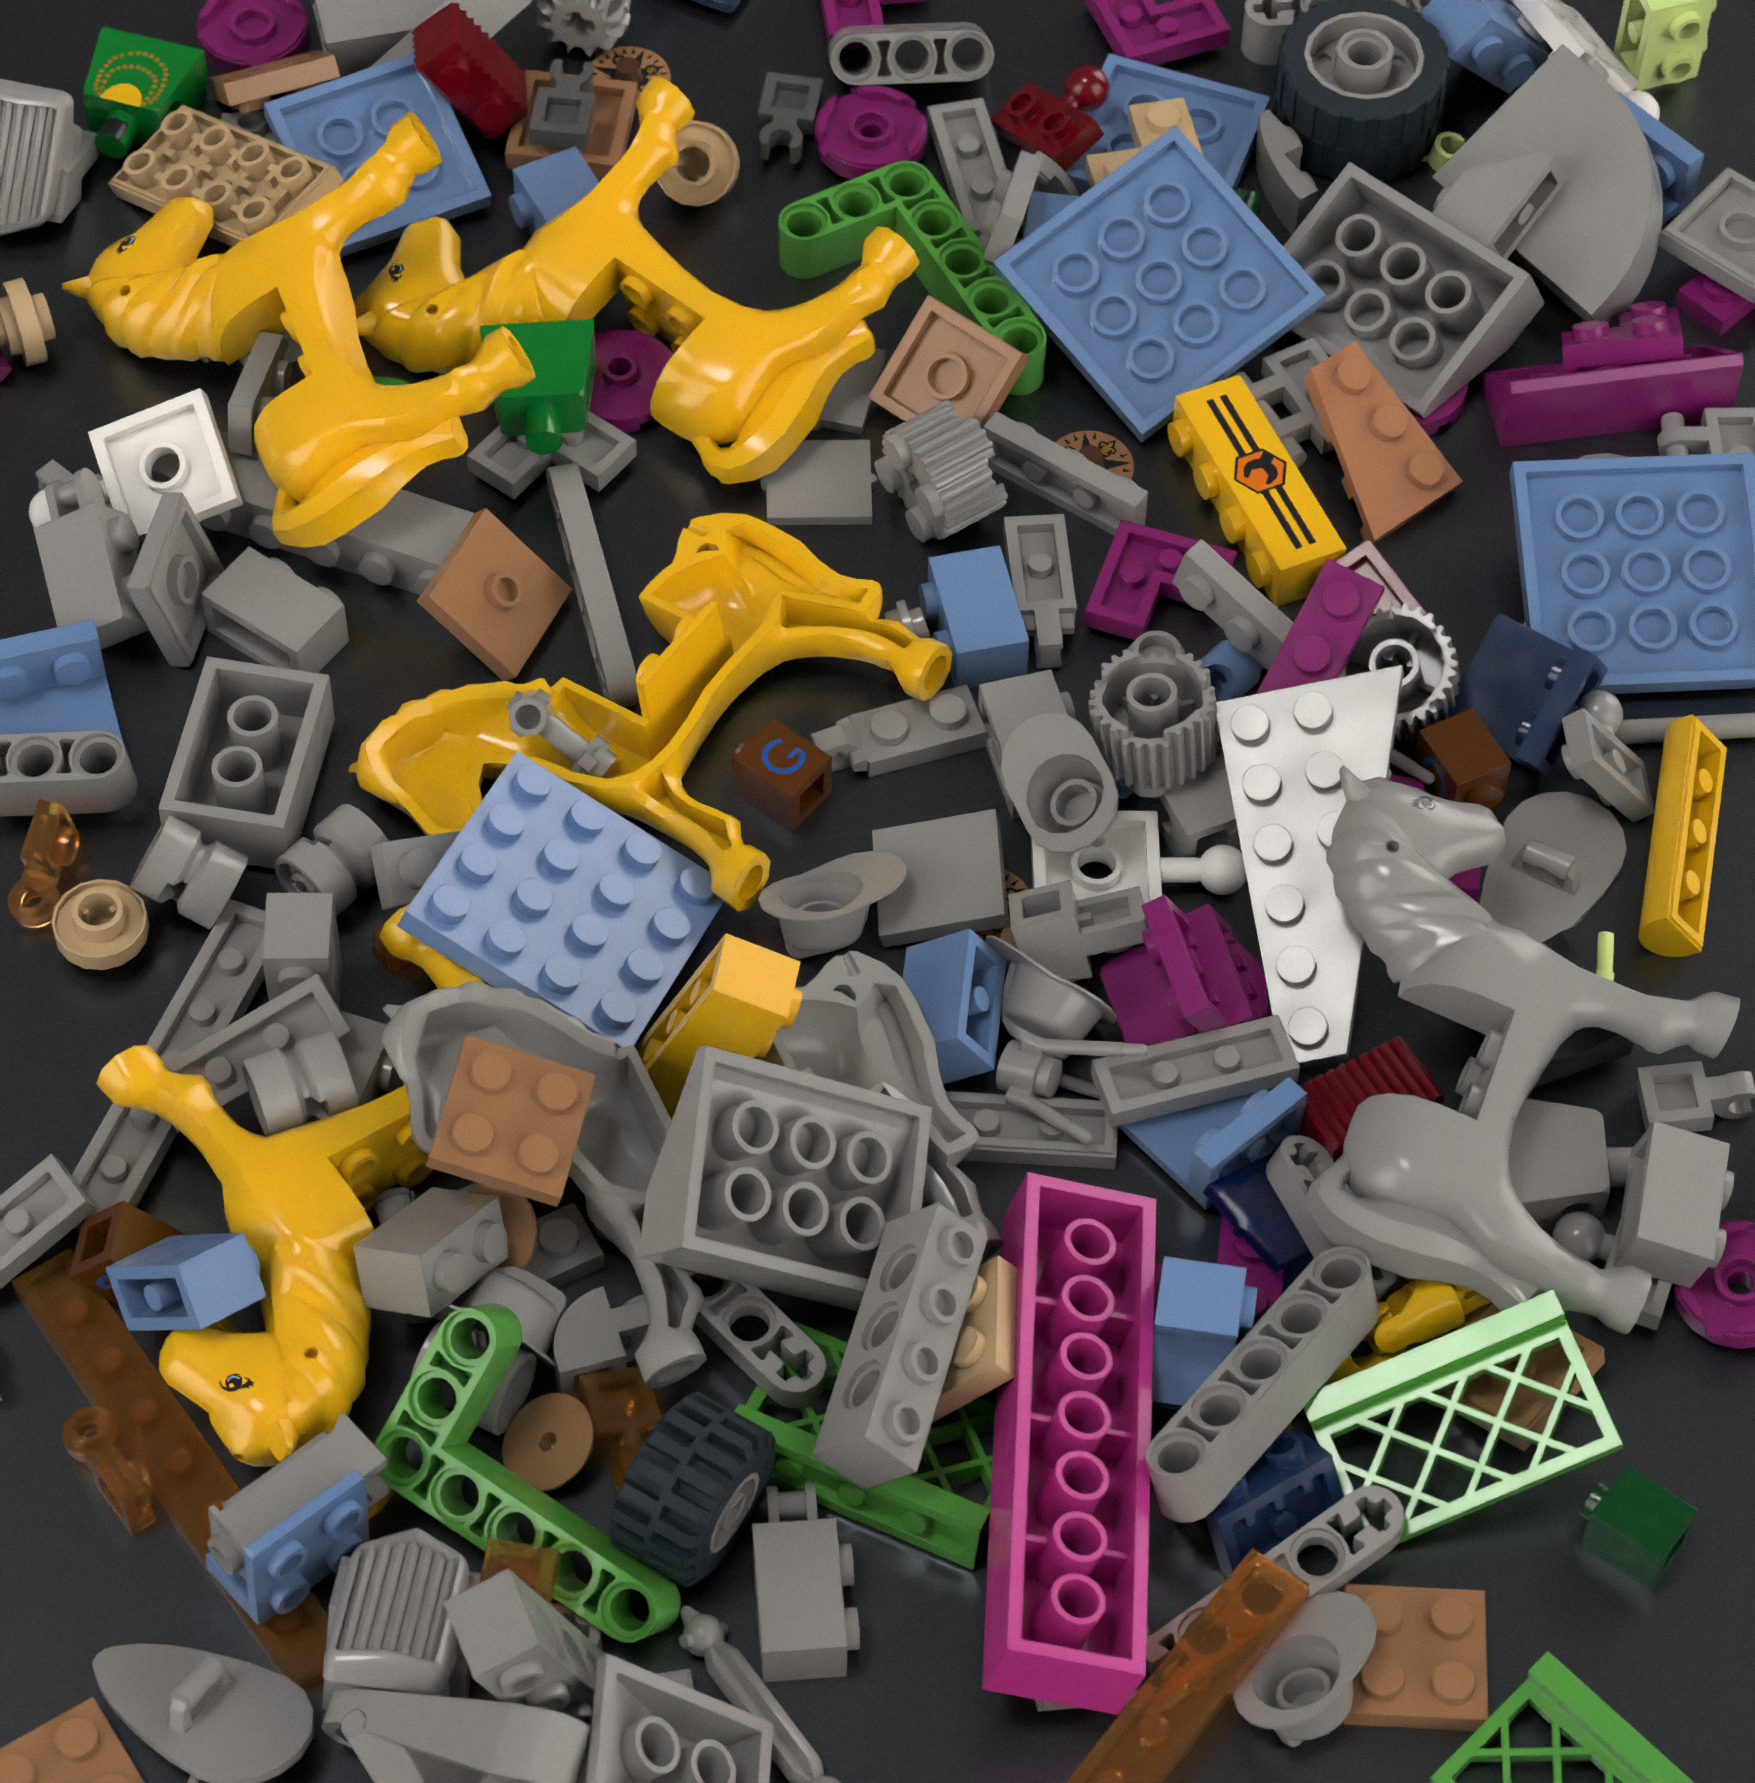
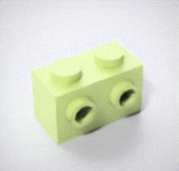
[1613,0,1717,91]

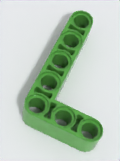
[778,161,1047,396]
[374,1303,681,1642]

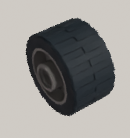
[1272,0,1450,181]

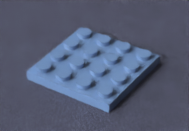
[993,125,1326,443]
[1509,452,1755,694]
[397,751,724,1048]

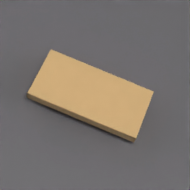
[108,105,343,247]

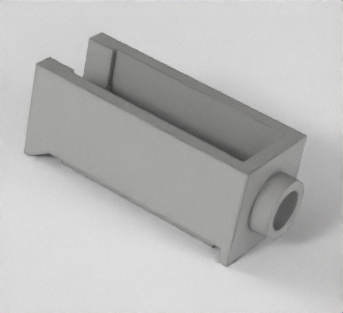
[207,1412,389,1580]

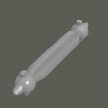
[679,1605,841,1783]

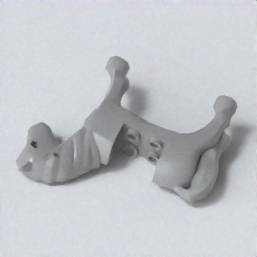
[1305,765,1740,1335]
[382,951,1003,1389]

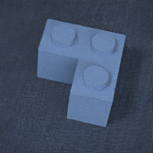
[1152,1256,1258,1411]

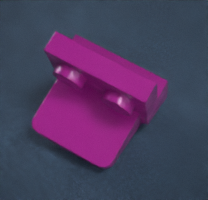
[1100,895,1271,1046]

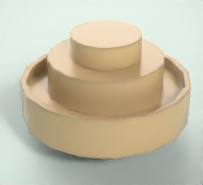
[657,121,740,207]
[0,277,56,367]
[51,879,150,970]

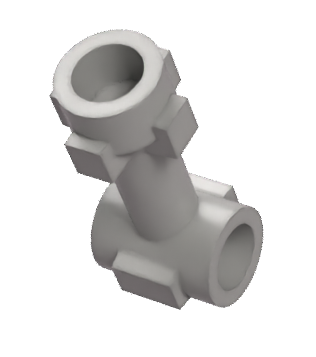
[506,688,617,778]

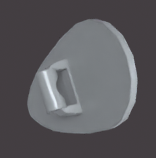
[1479,791,1627,942]
[93,1643,315,1783]

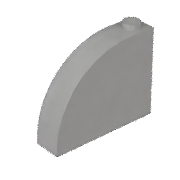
[1432,44,1663,328]

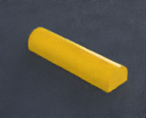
[1638,714,1727,957]

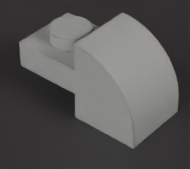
[1008,880,1148,979]
[554,1286,649,1400]

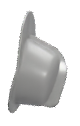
[1000,712,1119,853]
[758,851,907,959]
[986,935,1117,1060]
[433,1267,567,1371]
[1233,1591,1377,1748]

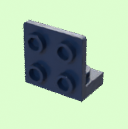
[1441,614,1608,779]
[1204,1423,1344,1580]

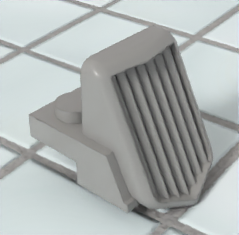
[0,79,101,236]
[322,1528,482,1710]

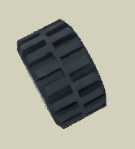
[610,1392,776,1587]

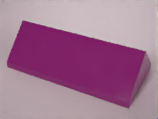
[1480,344,1744,448]

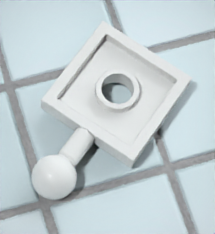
[1512,0,1660,120]
[29,388,243,545]
[1030,811,1247,928]

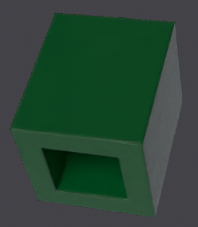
[1580,1465,1698,1591]

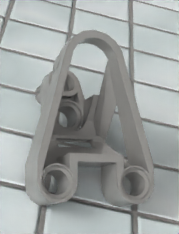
[321,1688,591,1783]

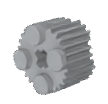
[874,400,1008,543]
[1339,603,1460,743]
[1088,649,1218,798]

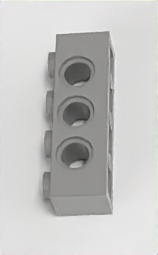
[812,1202,988,1489]
[444,1568,606,1756]

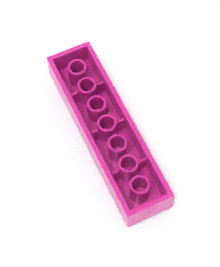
[982,1172,1156,1715]

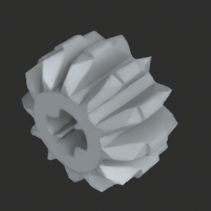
[536,0,631,56]

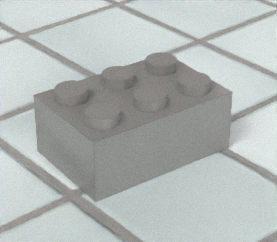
[158,656,335,869]

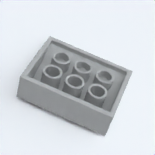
[1283,162,1545,419]
[638,1045,932,1312]
[586,1654,773,1783]

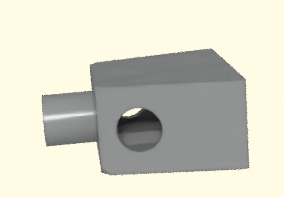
[1508,1099,1633,1232]

